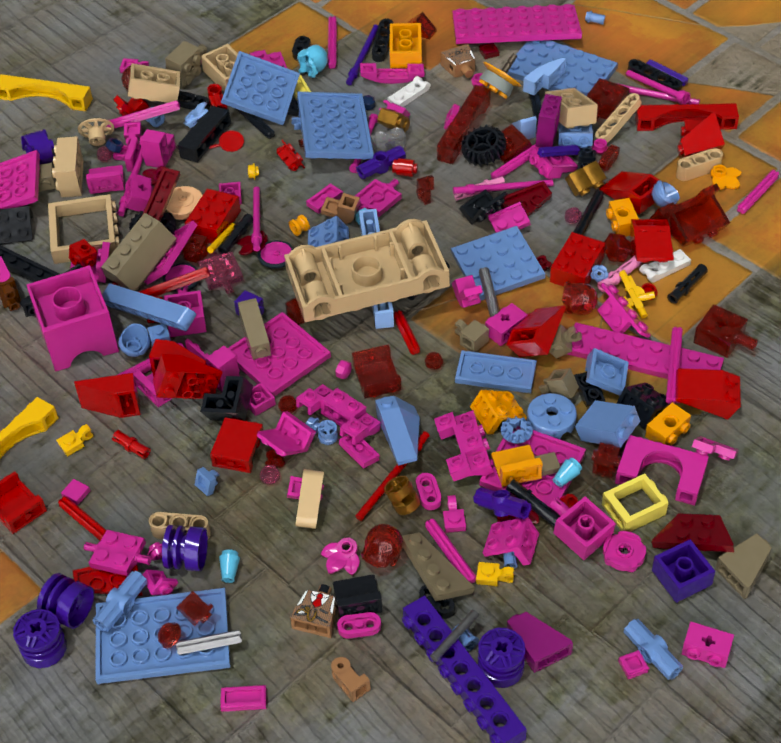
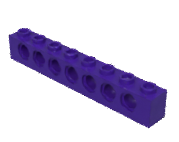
[402,595,527,743]

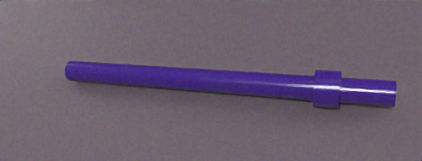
[346,24,378,85]

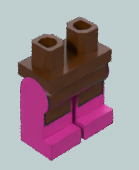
[0,256,21,311]

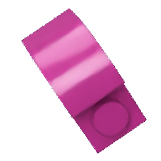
[451,275,483,308]

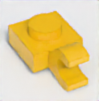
[56,424,93,457]
[476,562,514,586]

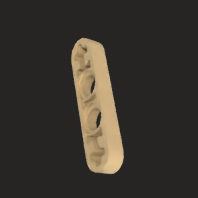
[595,93,642,143]

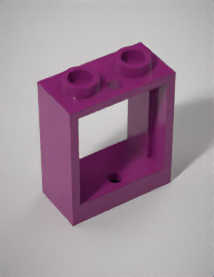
[535,94,562,147]

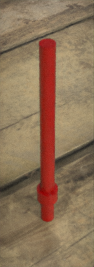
[355,431,430,521]

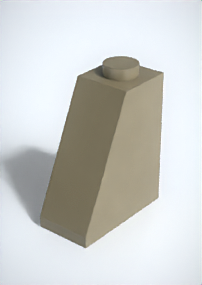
[238,298,271,360]
[715,533,772,599]

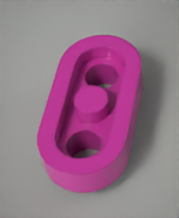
[416,473,441,510]
[337,612,381,639]

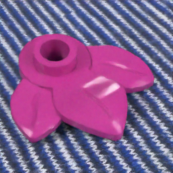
[321,538,360,576]

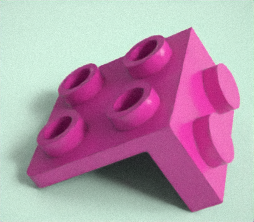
[257,411,316,456]

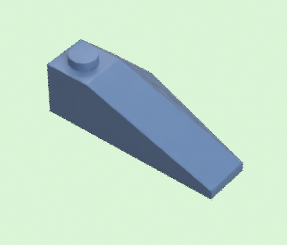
[375,396,420,466]

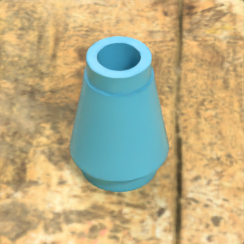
[552,458,582,488]
[219,550,240,583]

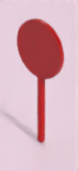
[209,131,244,152]

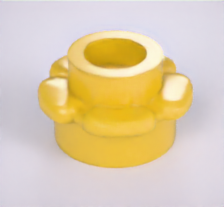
[248,163,259,180]

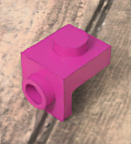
[142,570,178,596]

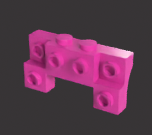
[296,384,381,446]
[434,410,494,482]

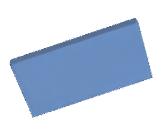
[455,350,537,393]

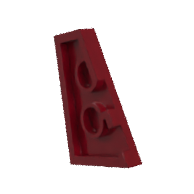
[501,181,552,216]

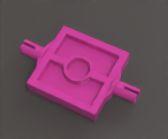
[355,178,402,217]
[84,530,152,576]

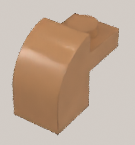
[321,193,360,224]

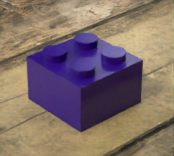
[652,539,715,603]

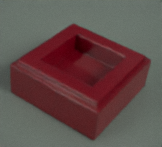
[479,43,500,59]

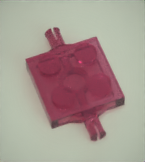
[198,250,243,294]

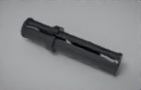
[218,214,253,256]
[667,264,708,304]
[505,478,560,527]

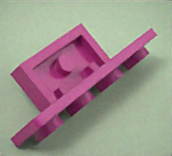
[597,283,651,338]

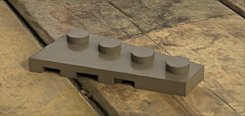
[399,532,475,601]

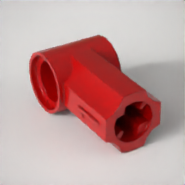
[207,84,227,109]

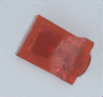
[416,175,434,205]
[176,591,214,626]

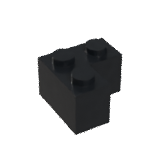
[200,376,253,421]

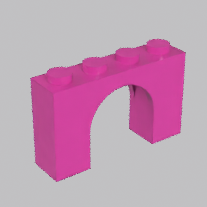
[615,435,709,506]

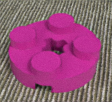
[603,531,646,572]

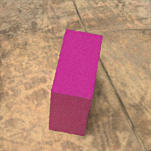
[219,182,242,204]
[248,383,276,416]

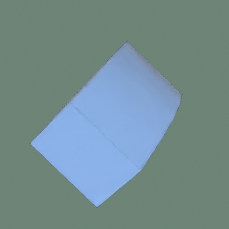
[523,58,566,96]

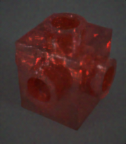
[182,233,209,264]
[591,442,622,478]

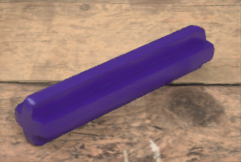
[647,59,688,86]
[537,145,580,157]

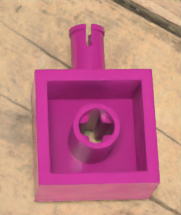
[164,286,207,337]
[549,496,616,560]

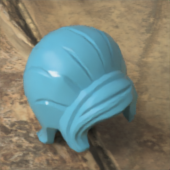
[297,45,328,78]

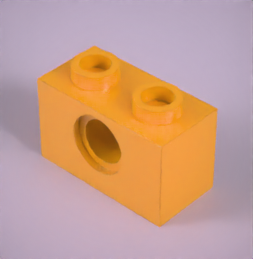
[606,198,639,238]
[645,402,691,445]

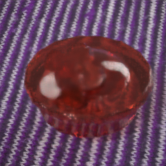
[158,622,182,649]

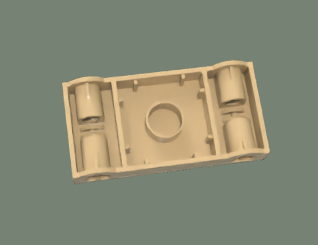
[284,219,450,322]

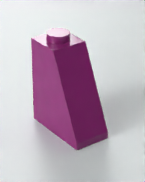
[507,612,573,673]

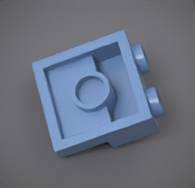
[558,122,593,148]
[585,348,629,396]

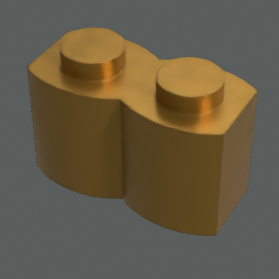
[377,108,410,133]
[565,161,607,197]

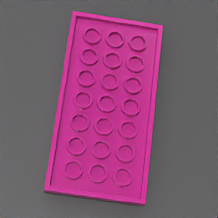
[452,4,582,44]

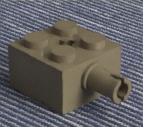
[165,41,207,90]

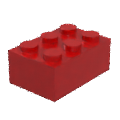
[185,188,241,244]
[550,232,606,293]

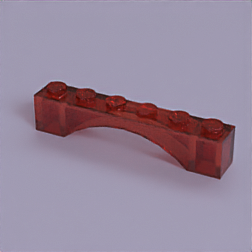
[437,85,491,165]

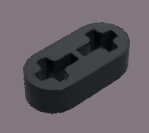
[419,585,455,619]

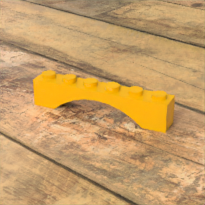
[0,74,93,111]
[0,397,59,459]

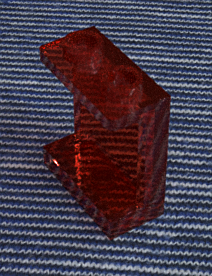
[352,344,402,399]

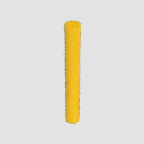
[207,223,235,253]

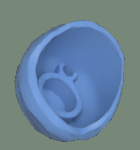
[652,180,680,208]
[118,323,150,357]

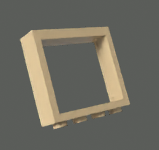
[48,194,120,264]

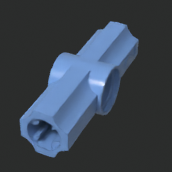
[92,570,148,632]
[624,619,683,680]

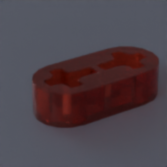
[599,144,620,171]

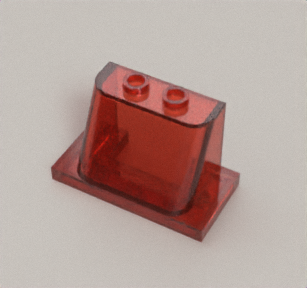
[649,183,730,247]

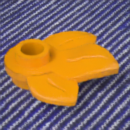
[711,164,742,190]

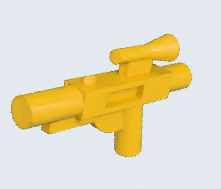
[619,270,655,319]

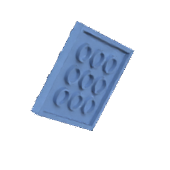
[221,51,300,125]
[451,226,545,301]

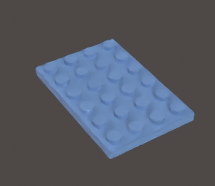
[507,40,618,100]
[297,92,373,160]
[95,588,230,684]

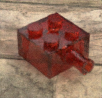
[587,78,630,122]
[693,304,758,358]

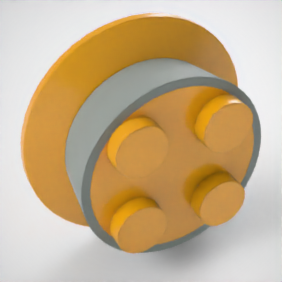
[479,53,522,99]

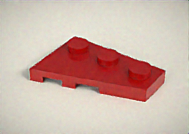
[73,565,143,596]

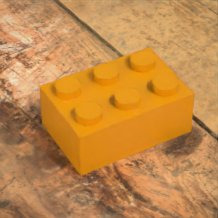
[390,23,422,69]

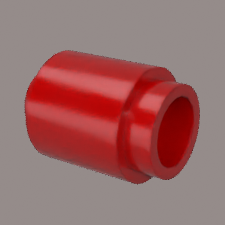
[392,158,418,177]

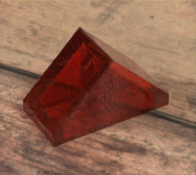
[408,12,437,40]

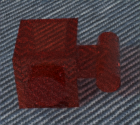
[604,233,635,263]

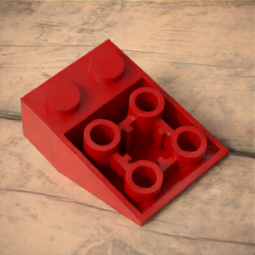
[599,171,660,215]
[630,219,674,263]
[506,305,566,357]
[153,354,222,399]
[74,373,141,418]

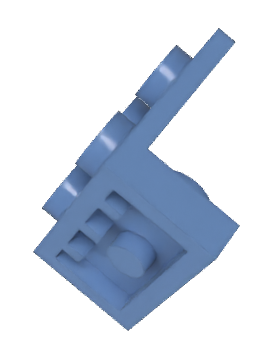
[308,216,349,247]

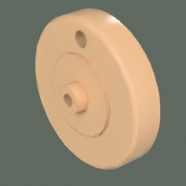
[166,186,203,220]

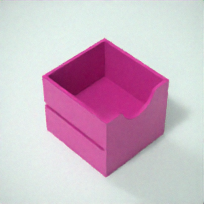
[26,265,119,372]

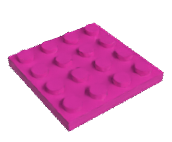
[0,150,40,210]
[228,312,331,396]
[479,426,586,512]

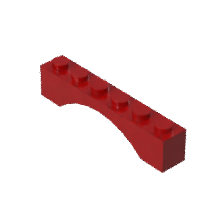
[635,103,739,131]

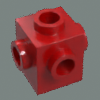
[69,239,97,267]

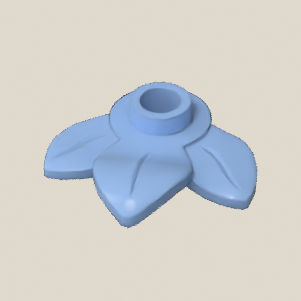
[184,102,208,128]

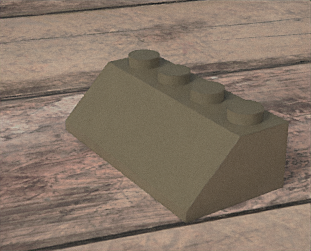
[101,213,177,291]

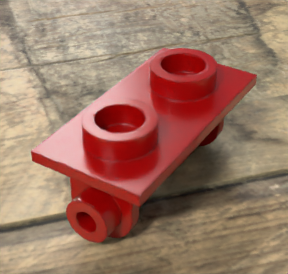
[277,140,305,171]

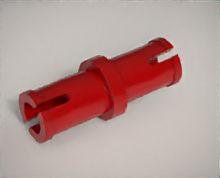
[112,430,151,459]

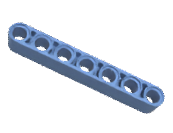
[102,283,196,331]

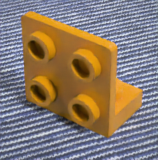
[470,390,527,434]
[491,445,543,487]

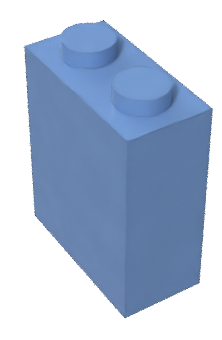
[575,400,640,448]

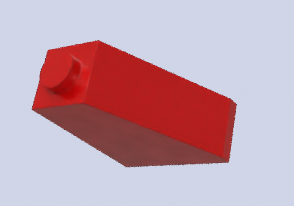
[677,112,725,158]

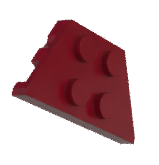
[651,513,735,552]

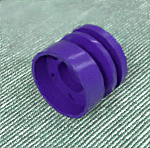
[162,525,208,571]
[37,573,94,629]
[13,609,67,668]
[478,628,525,688]

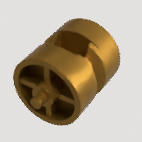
[384,476,421,515]

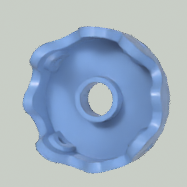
[527,393,577,439]

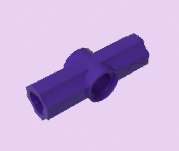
[356,145,406,179]
[473,487,531,520]

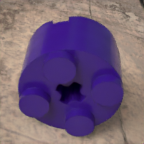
[21,129,54,165]

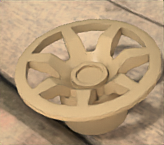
[78,118,114,146]

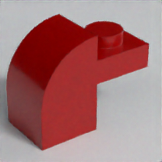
[113,95,151,116]

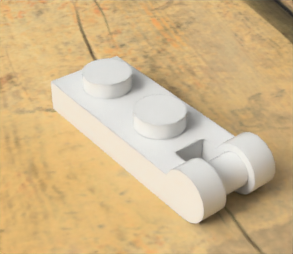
[387,76,431,107]
[639,249,691,283]

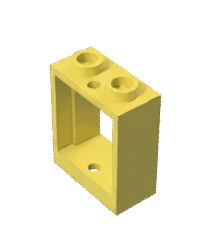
[602,474,668,532]

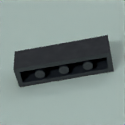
[177,106,232,163]

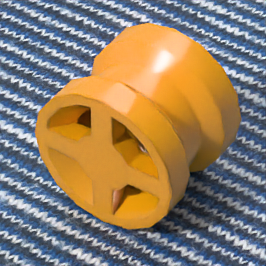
[288,214,310,236]

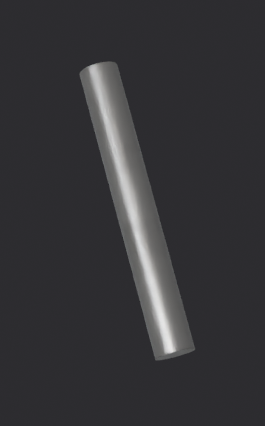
[430,610,479,662]

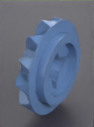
[501,416,533,444]

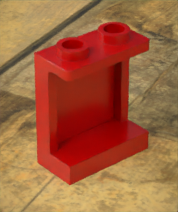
[210,417,263,473]
[0,471,47,534]

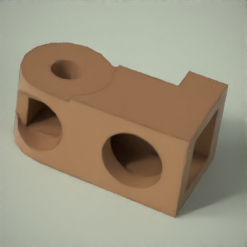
[331,657,371,702]

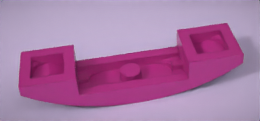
[360,63,425,84]

